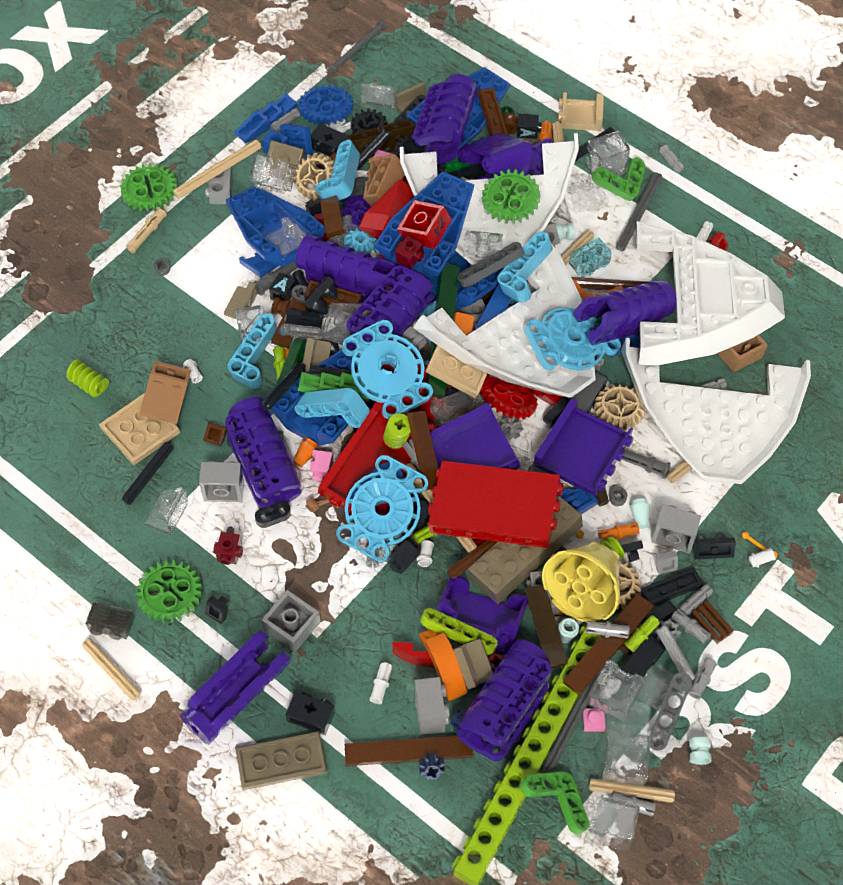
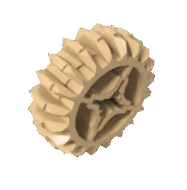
[293,153,335,200]
[594,383,645,431]
[615,559,641,612]

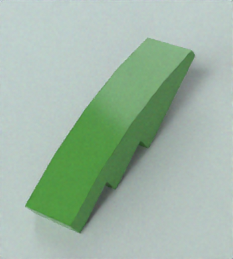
[297,372,372,399]

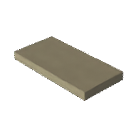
[235,731,327,791]

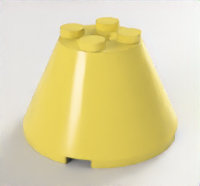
[542,542,620,622]

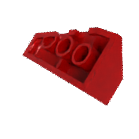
[358,179,413,240]

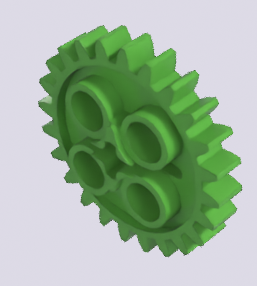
[120,163,177,212]
[482,169,540,224]
[136,560,203,624]

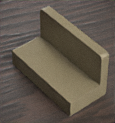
[396,82,427,115]
[224,281,258,322]
[303,338,332,373]
[453,639,494,689]

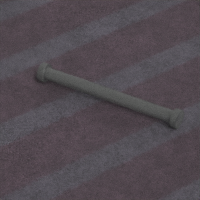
[328,20,386,74]

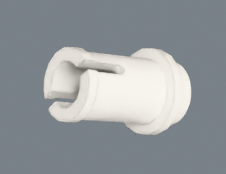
[183,359,203,383]
[416,540,434,567]
[748,548,776,568]

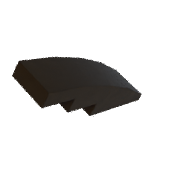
[525,584,568,669]

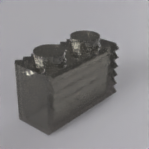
[85,602,135,640]

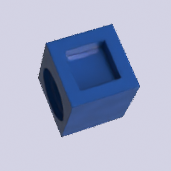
[262,129,289,154]

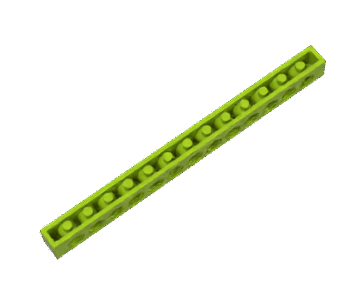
[452,621,602,885]

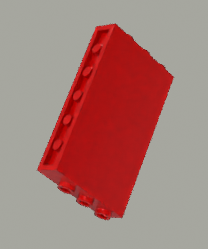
[317,402,437,516]
[428,461,564,548]

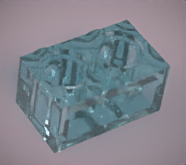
[569,238,612,278]

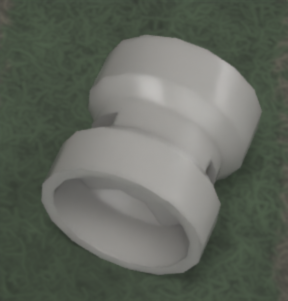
[402,326,427,351]

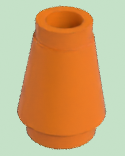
[293,438,319,468]

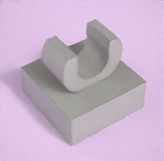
[656,548,678,575]

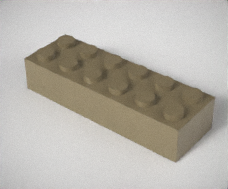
[468,496,583,604]

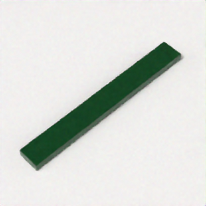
[425,263,460,399]

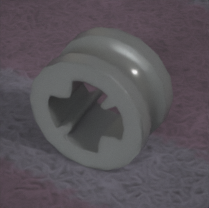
[153,258,171,276]
[609,487,628,507]

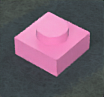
[582,708,606,732]

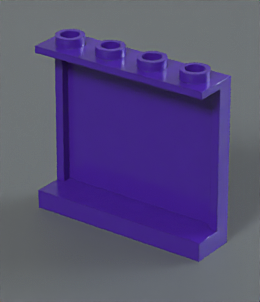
[533,399,634,497]
[430,403,521,470]

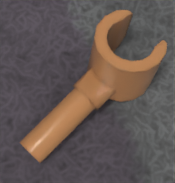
[305,497,330,512]

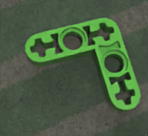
[591,157,645,201]
[520,772,589,835]

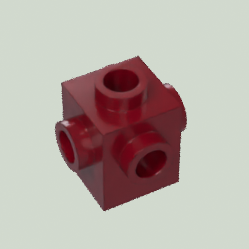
[395,236,424,270]
[213,531,243,565]

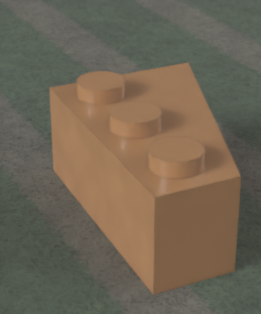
[363,154,404,207]

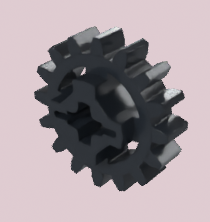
[351,108,388,134]

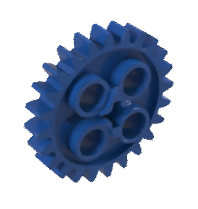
[298,84,353,126]

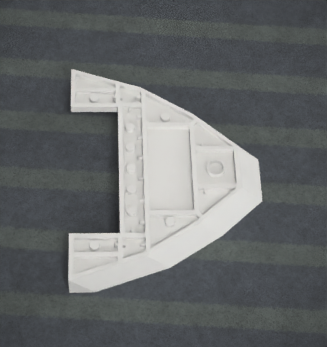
[400,133,579,268]
[635,221,785,365]
[413,245,595,398]
[621,338,811,484]

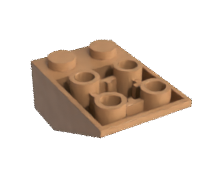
[717,335,768,373]
[139,360,191,424]

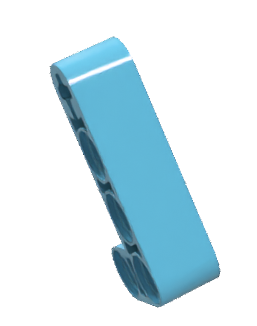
[315,140,360,200]
[497,232,553,303]
[228,313,277,389]
[294,388,370,428]

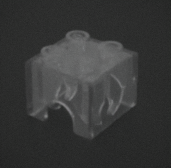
[585,131,630,176]
[249,154,297,194]
[587,659,646,723]
[601,730,651,786]
[586,794,640,852]

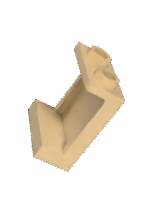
[558,92,604,131]

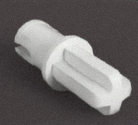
[369,662,392,704]

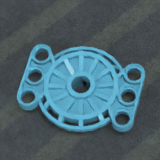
[524,307,621,371]
[342,320,433,419]
[336,455,428,563]

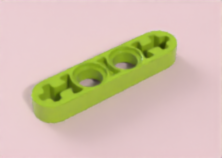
[420,608,498,655]

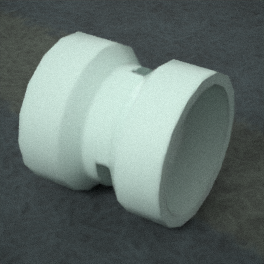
[556,222,575,241]
[689,737,711,765]

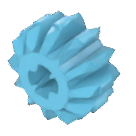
[343,228,374,254]

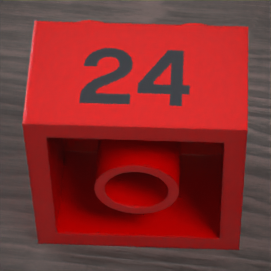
[397,200,452,249]

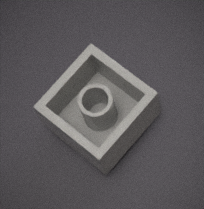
[199,461,244,502]
[651,504,702,554]
[261,590,321,652]
[414,677,449,735]

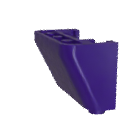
[457,133,533,176]
[437,576,528,655]

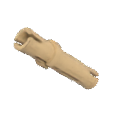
[126,208,167,253]

